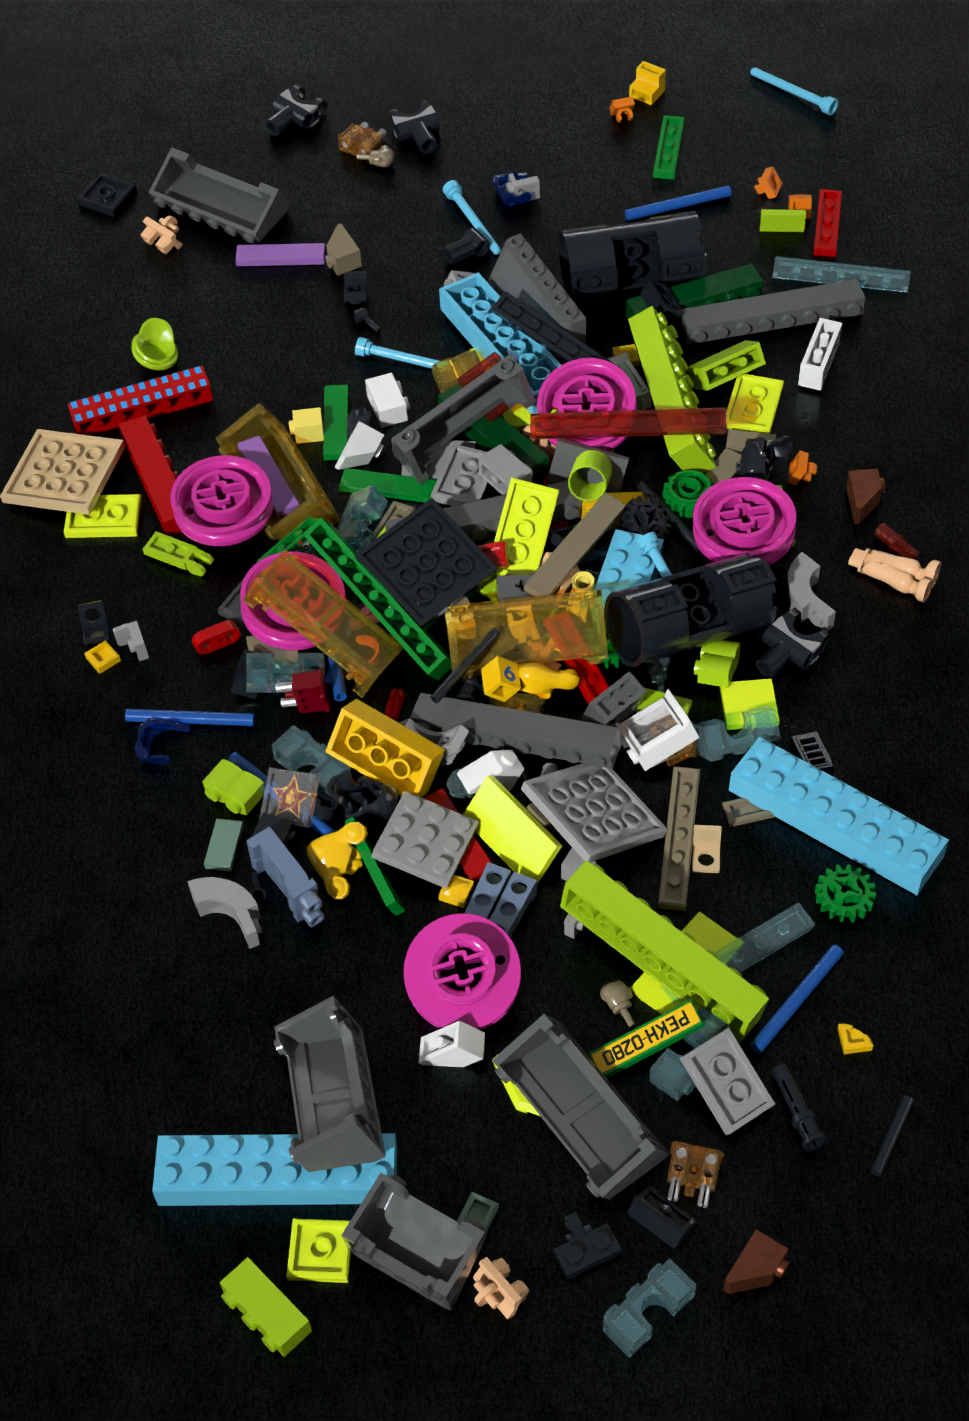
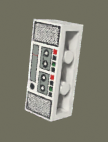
[798,318,842,391]

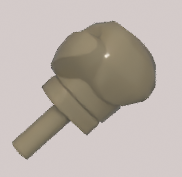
[357,145,394,168]
[600,980,635,1028]

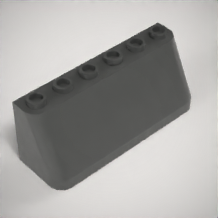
[148,147,291,244]
[487,234,586,365]

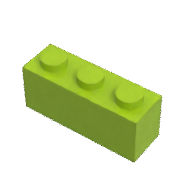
[688,340,766,391]
[220,1257,312,1357]

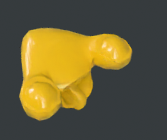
[517,661,580,701]
[307,822,367,899]

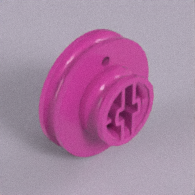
[537,358,637,451]
[171,455,273,546]
[693,477,796,565]
[240,552,345,650]
[404,914,521,1031]

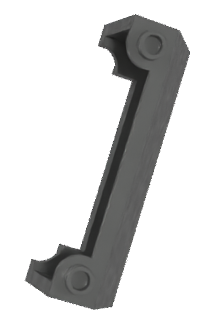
[392,355,536,485]
[274,996,386,1172]
[492,1014,669,1200]

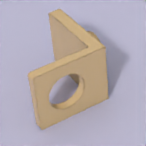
[692,825,722,873]

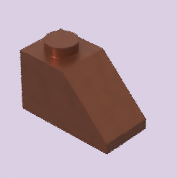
[846,469,885,524]
[723,1230,790,1294]

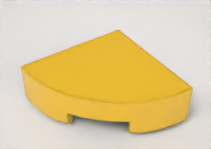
[837,1024,873,1054]

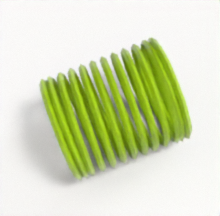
[568,450,612,502]

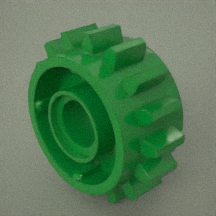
[663,470,714,518]

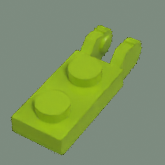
[143,531,214,577]

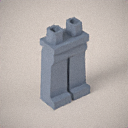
[247,826,324,927]
[458,862,537,960]

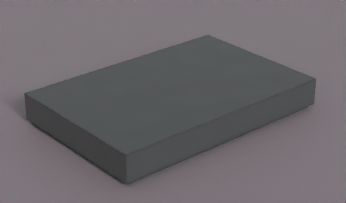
[546,438,630,493]

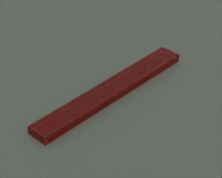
[530,408,727,439]

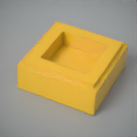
[85,640,121,674]

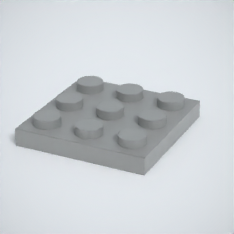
[371,791,479,889]

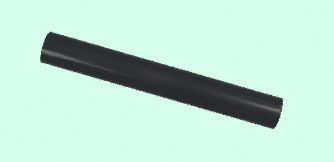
[870,1095,914,1176]

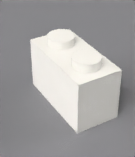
[365,373,410,428]

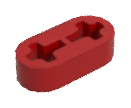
[192,620,241,654]

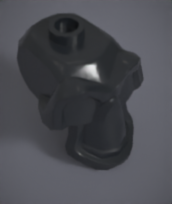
[736,436,793,482]
[327,772,399,824]

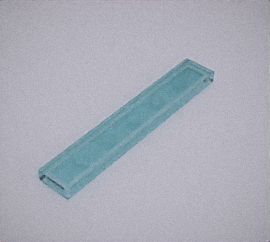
[772,256,910,292]
[661,903,815,1007]

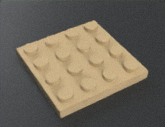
[0,429,125,515]

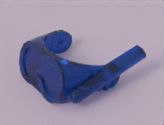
[492,170,532,206]
[135,718,190,765]

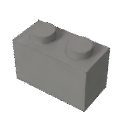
[478,444,533,495]

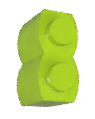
[694,640,740,688]
[203,759,266,815]

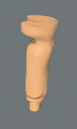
[848,548,941,602]

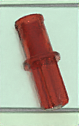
[874,523,919,560]

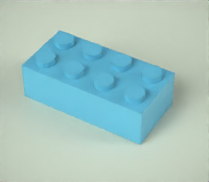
[589,529,664,624]

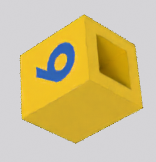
[481,656,521,702]

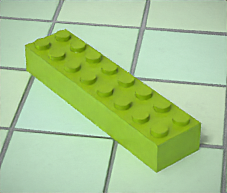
[628,306,716,474]
[560,860,769,1045]

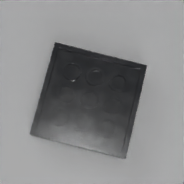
[355,498,498,629]

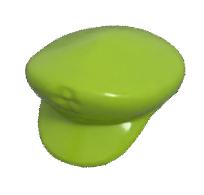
[131,318,178,370]

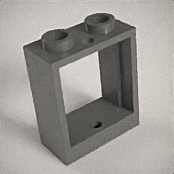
[580,671,647,727]

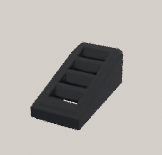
[791,732,834,776]

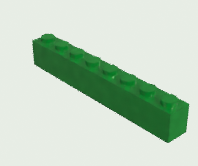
[303,517,456,680]

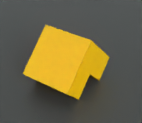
[629,61,666,105]

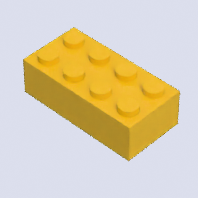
[325,699,445,798]

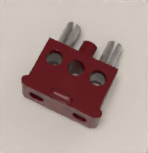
[275,670,330,713]

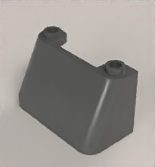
[341,1173,487,1310]

